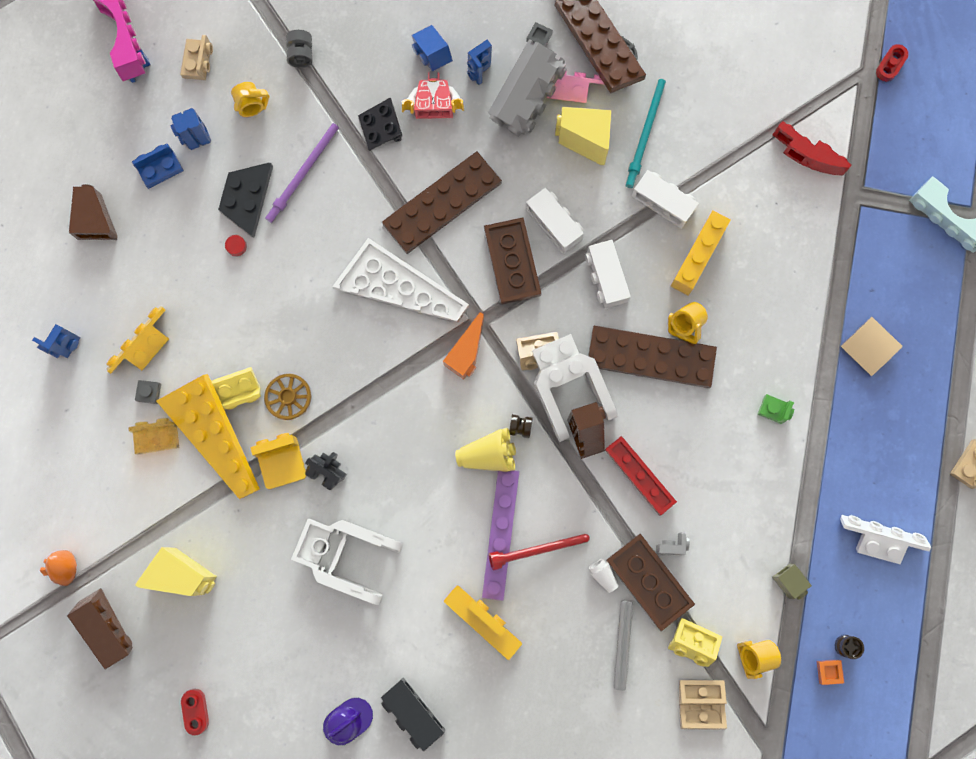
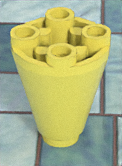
[455,428,516,472]

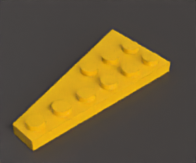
[156,374,260,499]

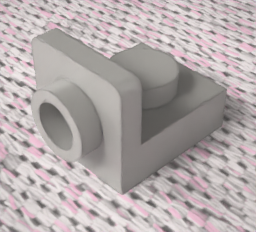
[656,532,690,555]

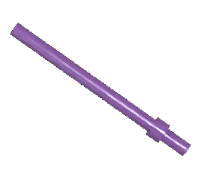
[265,123,339,223]

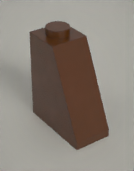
[69,184,117,240]

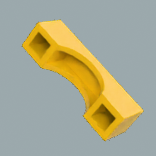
[671,210,731,296]

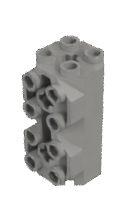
[488,39,567,137]

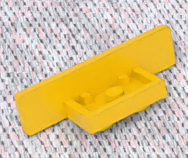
[106,306,169,374]
[444,585,522,660]

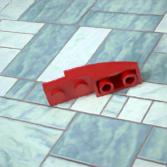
[773,121,852,176]

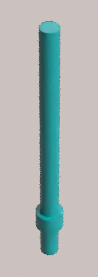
[625,79,666,188]

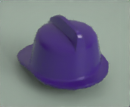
[323,698,373,745]

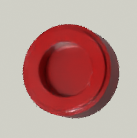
[225,235,247,256]

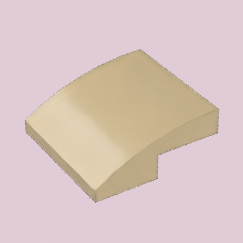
[841,317,903,376]
[679,680,727,730]

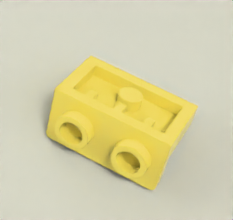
[211,367,261,410]
[668,618,722,667]

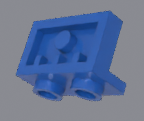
[467,39,492,85]
[132,144,184,189]

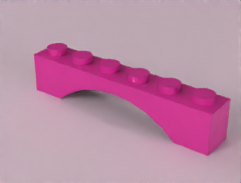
[93,0,146,81]

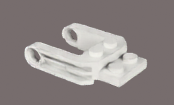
[531,334,618,442]
[291,518,403,605]

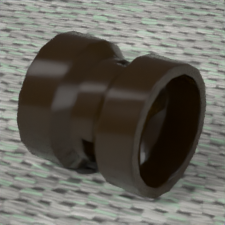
[509,414,533,438]
[835,635,864,659]

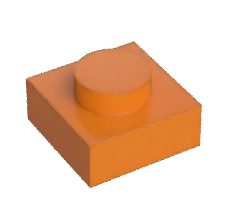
[816,660,844,685]

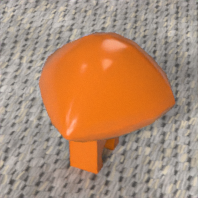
[40,550,77,586]

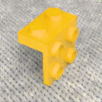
[250,433,307,489]

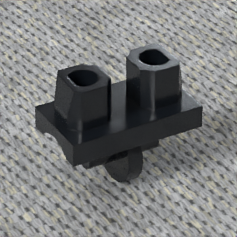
[305,452,347,490]

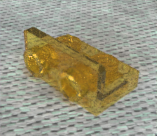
[128,418,179,455]

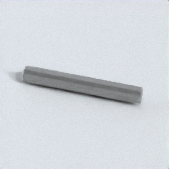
[614,601,633,691]

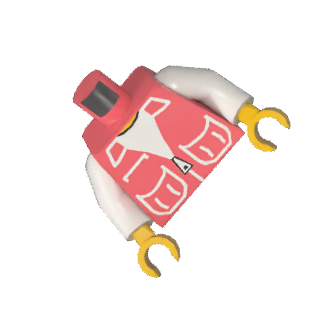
[402,71,464,119]

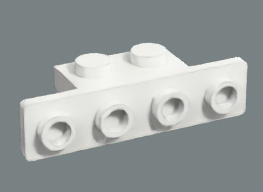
[840,515,931,564]

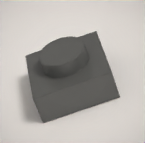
[526,22,553,47]
[135,380,161,404]

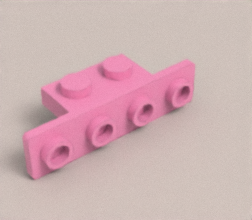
[547,71,605,103]

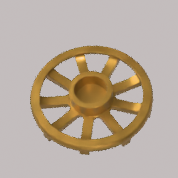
[264,374,312,420]

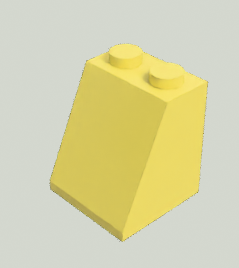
[555,107,611,165]
[135,547,217,596]

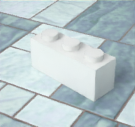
[632,170,699,229]
[526,188,584,254]
[585,240,631,309]

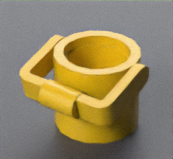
[231,82,270,117]
[668,302,708,344]
[737,640,781,679]

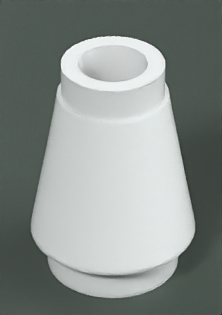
[589,559,619,593]

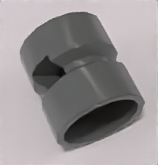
[286,30,313,68]

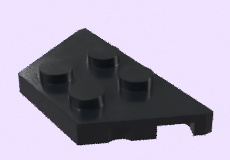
[218,163,273,237]

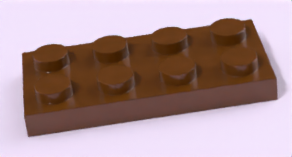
[484,217,542,305]
[606,533,695,631]

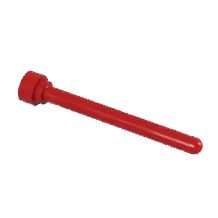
[489,534,590,570]

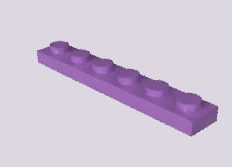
[482,470,519,601]

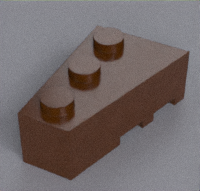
[567,402,606,459]
[67,588,133,669]

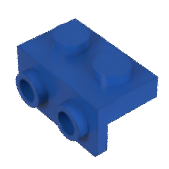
[32,324,81,359]

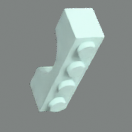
[909,176,976,253]

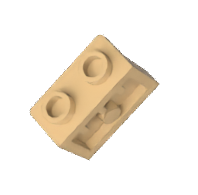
[180,35,213,80]
[516,332,559,370]
[950,439,976,489]

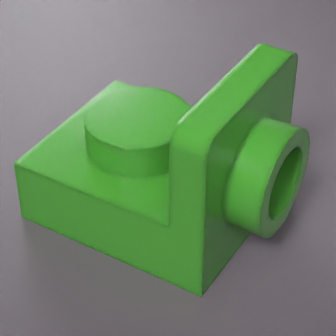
[757,394,794,424]

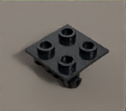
[358,98,403,151]

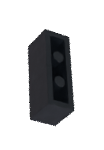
[381,677,445,752]

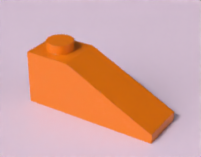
[443,312,484,380]

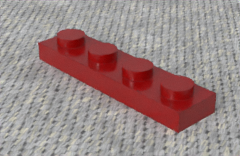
[605,436,677,516]

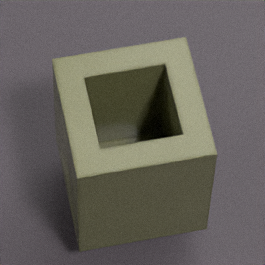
[772,564,812,600]

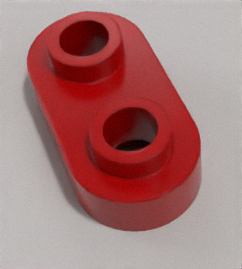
[876,44,908,82]
[181,689,209,736]

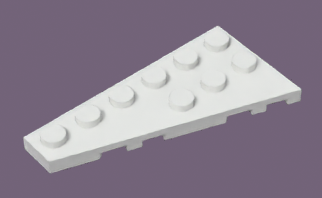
[332,238,469,323]

